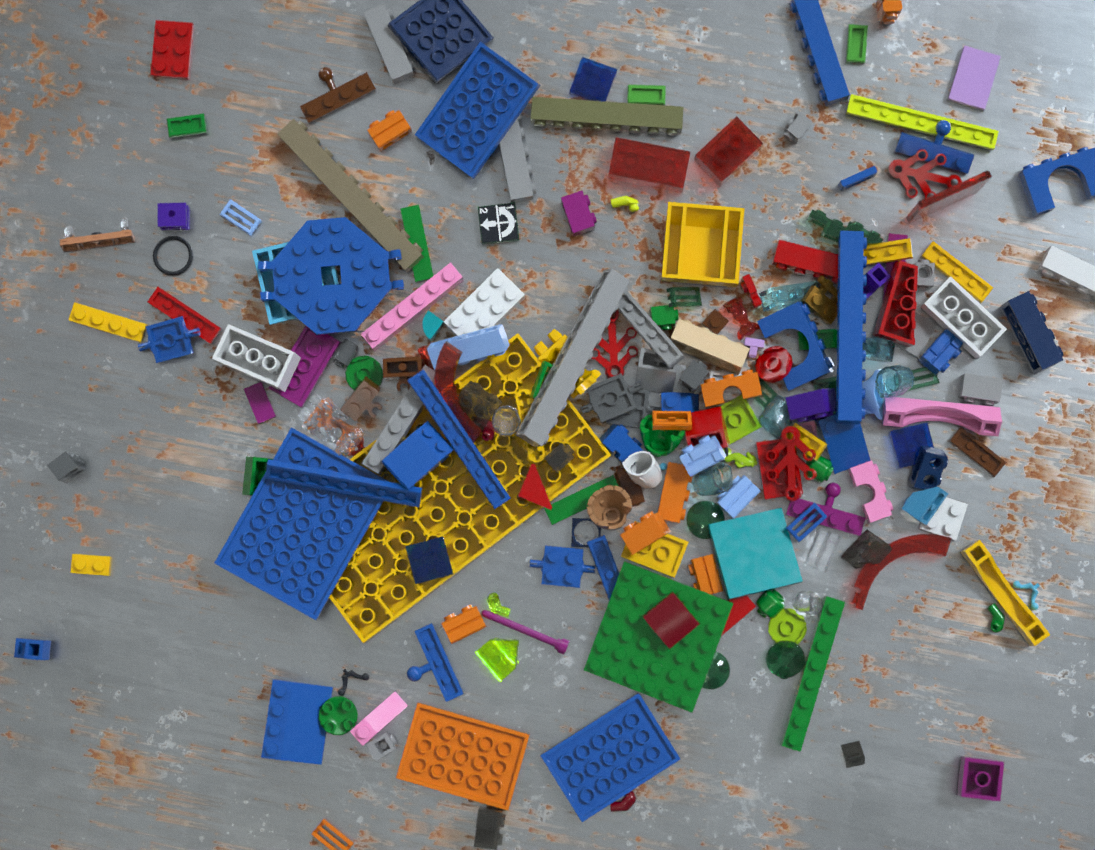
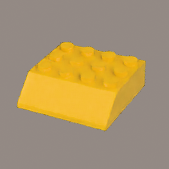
[661,202,745,287]

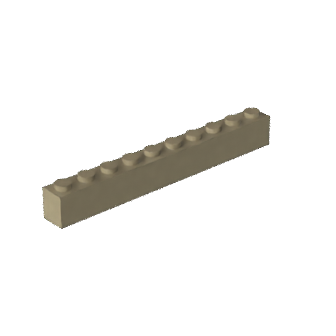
[277,118,424,273]

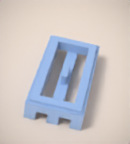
[219,199,262,236]

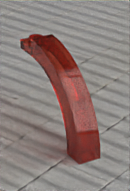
[851,534,952,610]

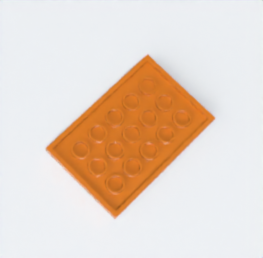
[396,703,530,810]

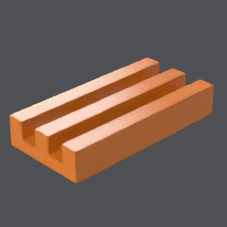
[652,411,692,430]
[312,818,354,850]

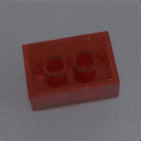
[694,116,763,187]

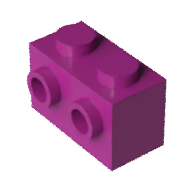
[561,190,597,237]

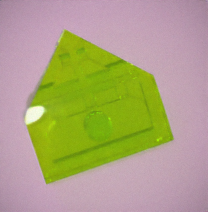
[475,637,519,682]

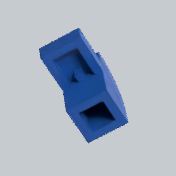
[14,638,51,660]

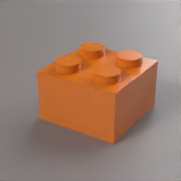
[620,511,671,555]

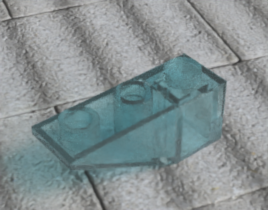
[759,281,819,311]

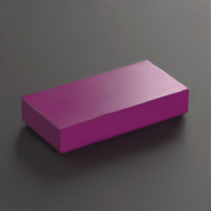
[244,382,276,424]

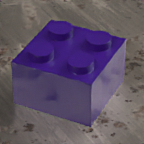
[786,388,836,423]

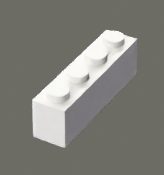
[1038,246,1095,299]

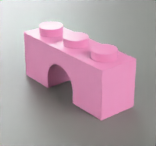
[848,460,893,524]

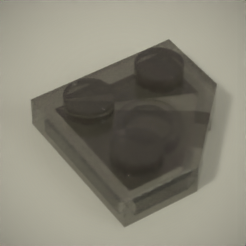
[841,529,892,569]

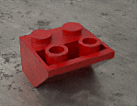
[684,406,730,448]

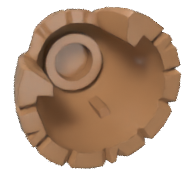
[587,485,632,530]

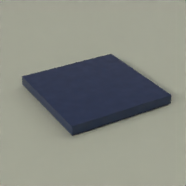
[388,0,494,83]

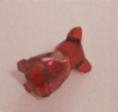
[723,297,760,340]

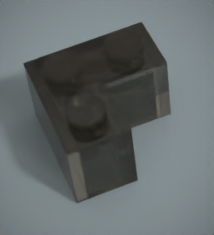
[474,806,506,850]

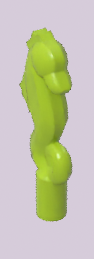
[722,448,758,469]

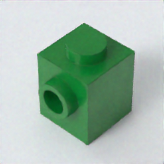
[650,304,679,331]

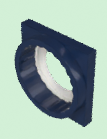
[571,518,601,548]

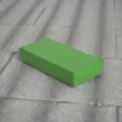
[846,24,868,64]
[627,85,666,105]

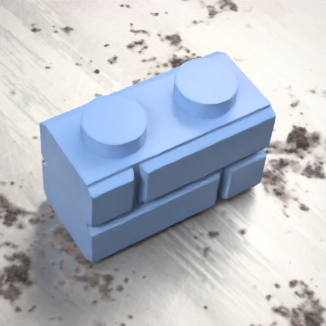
[679,435,726,476]
[716,475,760,519]

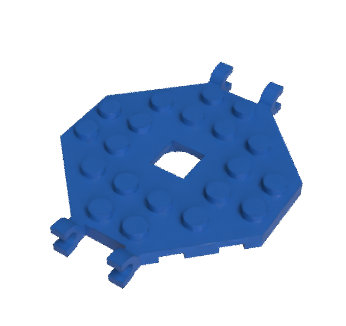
[258,217,404,335]

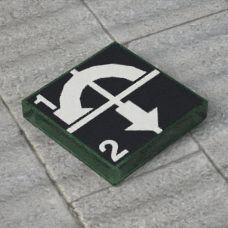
[478,202,520,245]

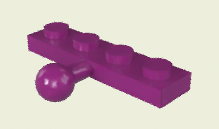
[786,482,866,536]

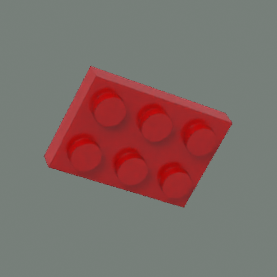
[150,20,194,80]
[756,439,803,500]

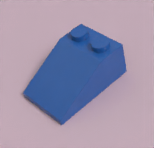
[815,412,871,474]
[381,421,454,491]

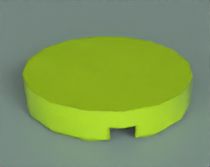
[768,608,807,647]

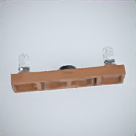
[60,218,135,252]

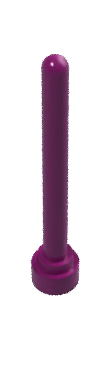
[481,610,570,655]

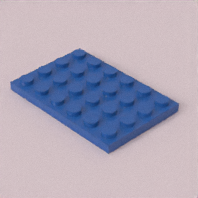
[415,41,541,179]
[540,693,680,822]

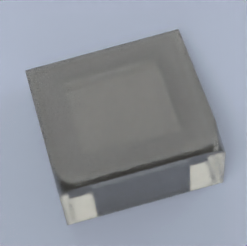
[841,741,865,768]

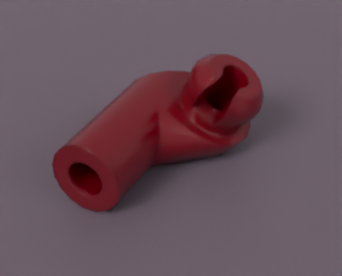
[475,413,495,442]
[610,791,636,812]

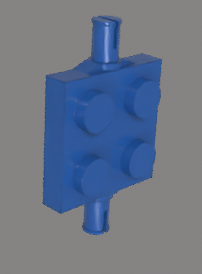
[138,316,201,363]
[530,545,596,588]

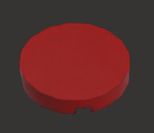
[755,346,793,383]

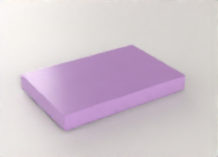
[948,46,1001,111]

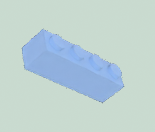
[427,324,510,371]

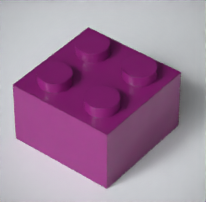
[957,756,1004,801]

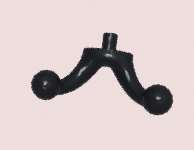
[338,669,369,696]

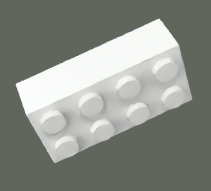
[444,268,525,336]
[921,276,1007,360]
[212,324,301,392]

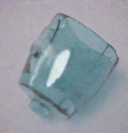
[875,365,915,398]
[758,395,792,439]
[692,462,733,496]

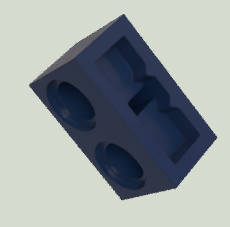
[909,445,948,490]

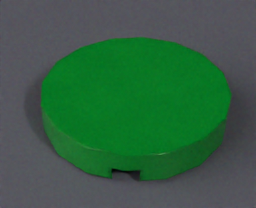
[345,356,383,390]

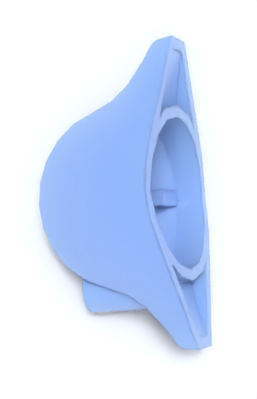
[862,370,883,420]

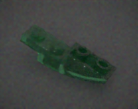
[807,209,883,245]

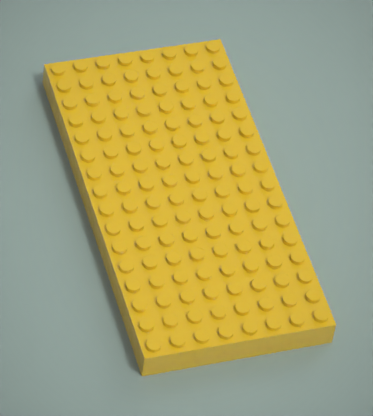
[329,333,611,643]

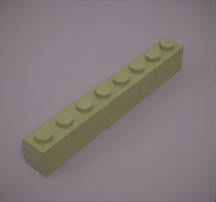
[531,97,684,136]

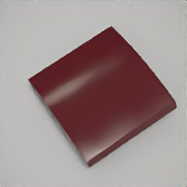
[643,592,699,649]

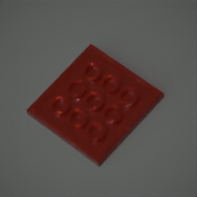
[906,170,992,224]

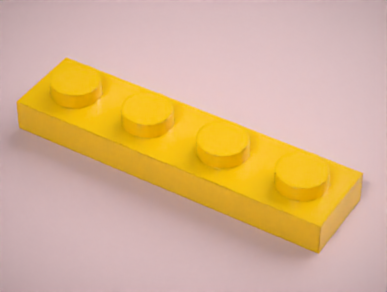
[69,302,148,343]

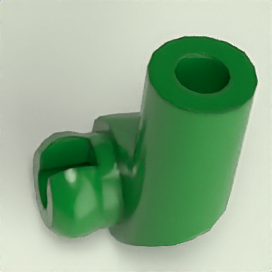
[987,603,1005,633]

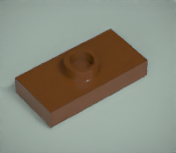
[617,465,645,505]

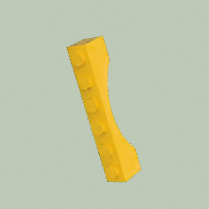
[960,540,1050,646]

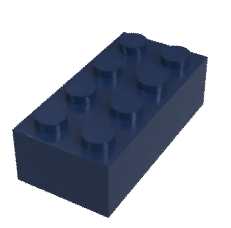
[1001,291,1064,375]

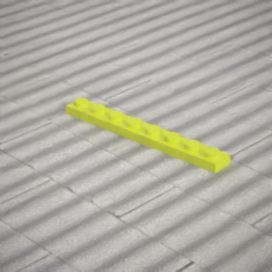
[846,94,999,150]

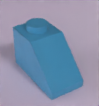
[902,487,949,525]

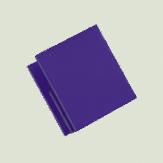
[157,203,190,231]

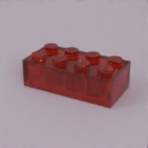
[608,137,690,193]

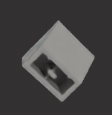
[635,348,678,393]

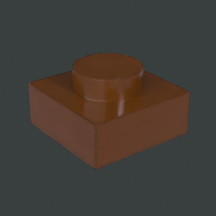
[702,309,729,335]

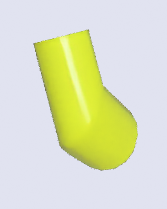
[611,196,639,212]

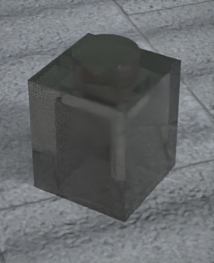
[544,443,575,474]

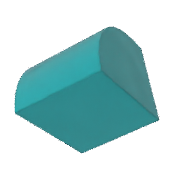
[422,310,445,342]

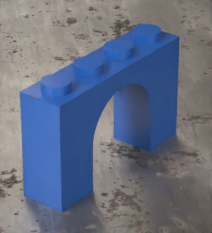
[1019,147,1095,217]
[757,301,834,391]

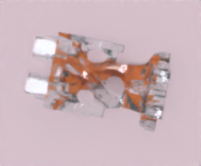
[298,394,365,457]

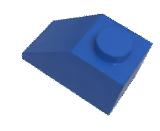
[660,392,699,412]

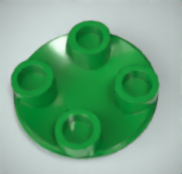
[319,696,358,735]

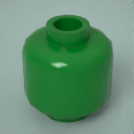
[806,456,834,483]
[756,589,785,618]

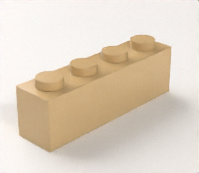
[670,319,750,375]

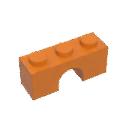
[700,370,762,408]

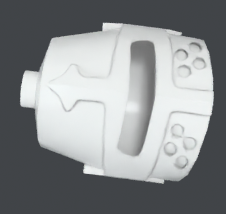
[622,451,662,489]

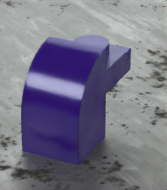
[863,263,892,299]

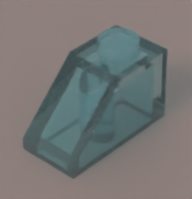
[862,338,895,362]

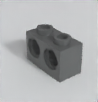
[678,360,709,393]
[47,451,86,483]

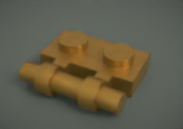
[801,275,838,325]

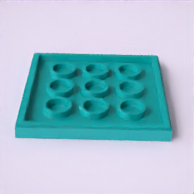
[708,508,803,600]

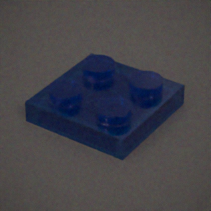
[569,57,618,101]
[889,422,936,469]
[406,536,453,584]

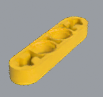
[516,389,545,463]

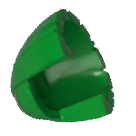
[640,414,685,457]

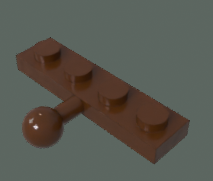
[300,67,376,124]

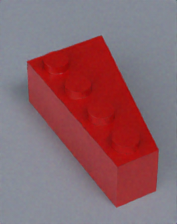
[873,260,918,347]

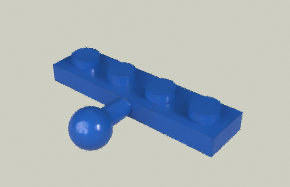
[895,120,974,174]
[407,623,464,702]

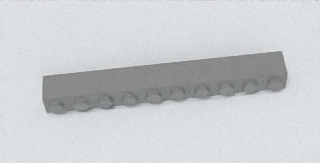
[516,269,630,447]

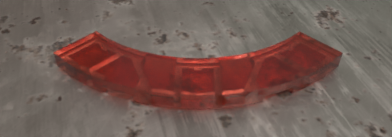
[435,342,482,443]

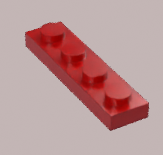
[147,287,221,344]

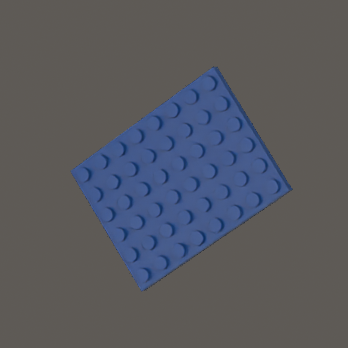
[214,427,389,620]

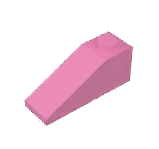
[350,691,408,746]

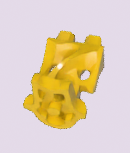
[534,329,601,399]

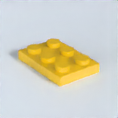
[621,521,688,578]

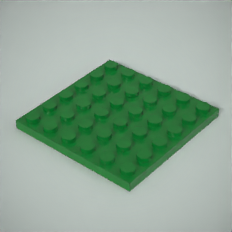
[584,561,734,713]

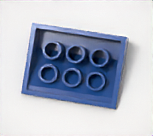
[261,679,333,765]

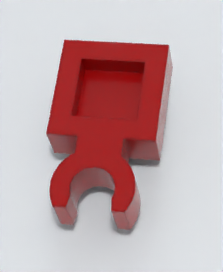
[740,274,762,309]

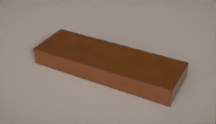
[948,427,1007,478]

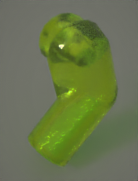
[487,592,511,617]

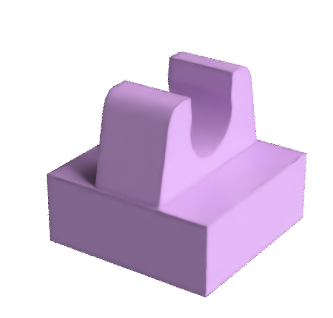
[744,337,765,358]

